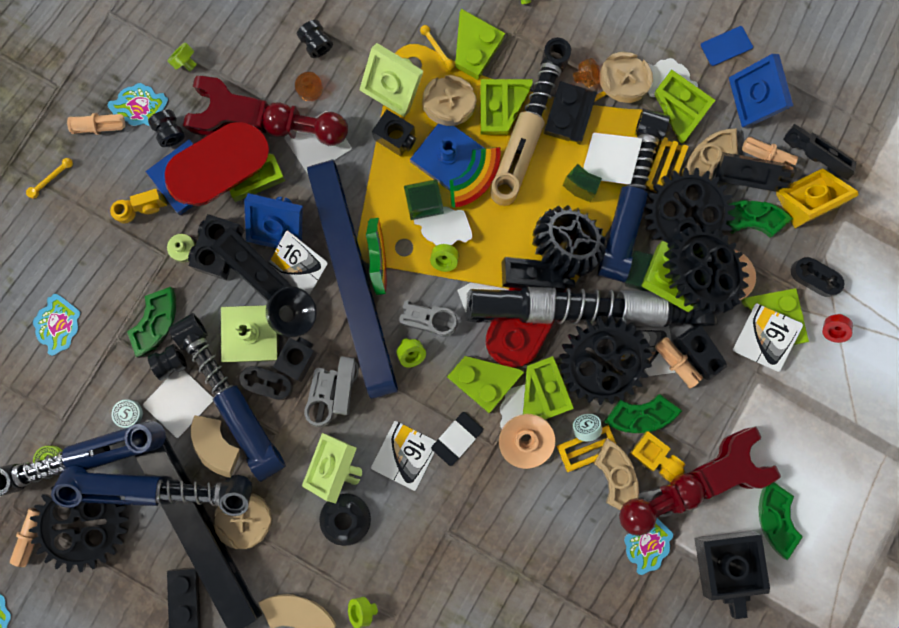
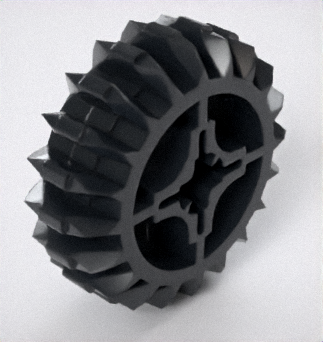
[532,205,606,278]

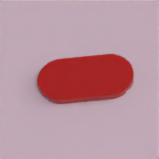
[165,122,269,206]
[486,288,566,368]

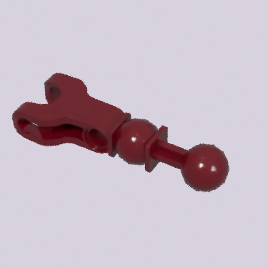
[183,76,348,146]
[619,426,781,536]

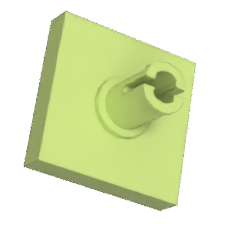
[359,43,424,117]
[221,305,279,363]
[302,433,362,504]

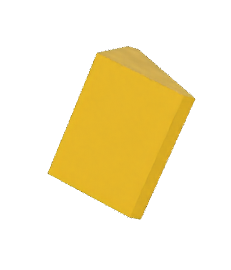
[776,168,858,228]

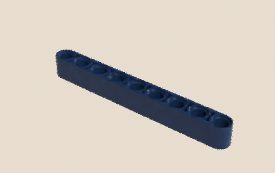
[307,159,398,399]

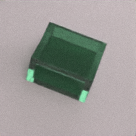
[562,164,602,202]
[404,179,444,220]
[625,250,653,292]

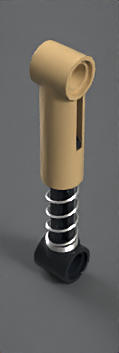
[491,37,571,206]

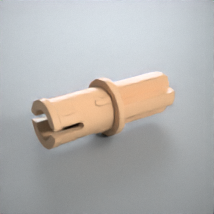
[67,113,125,135]
[742,137,798,170]
[655,337,703,388]
[10,508,40,567]

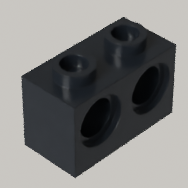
[188,214,245,281]

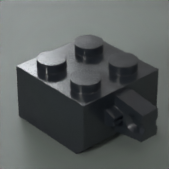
[694,531,770,619]

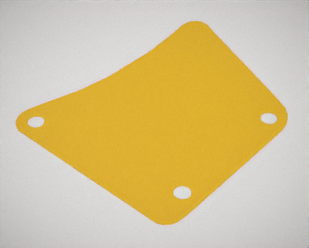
[357,44,660,289]

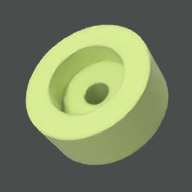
[167,234,196,263]

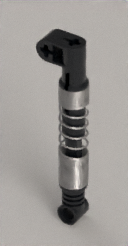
[466,287,718,327]

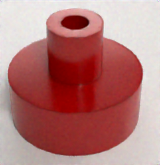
[822,314,853,343]

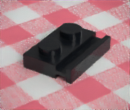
[544,81,597,145]

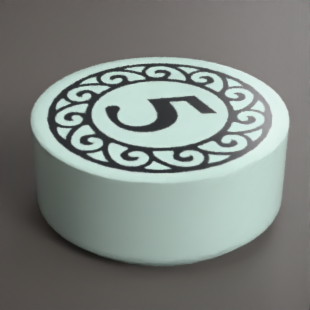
[111,400,143,428]
[573,414,602,442]

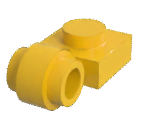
[110,189,167,224]
[629,431,686,482]

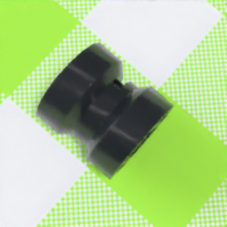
[297,20,333,58]
[148,110,185,147]
[148,344,187,381]

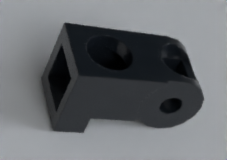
[673,325,727,381]

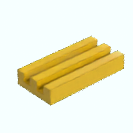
[645,137,689,193]
[556,425,617,472]

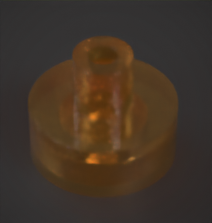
[573,58,600,87]
[295,72,323,101]

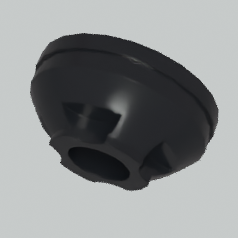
[266,286,317,337]
[319,493,371,546]

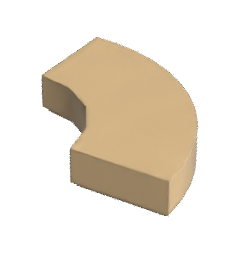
[685,128,738,180]
[191,415,240,478]
[594,438,639,510]
[258,594,337,628]

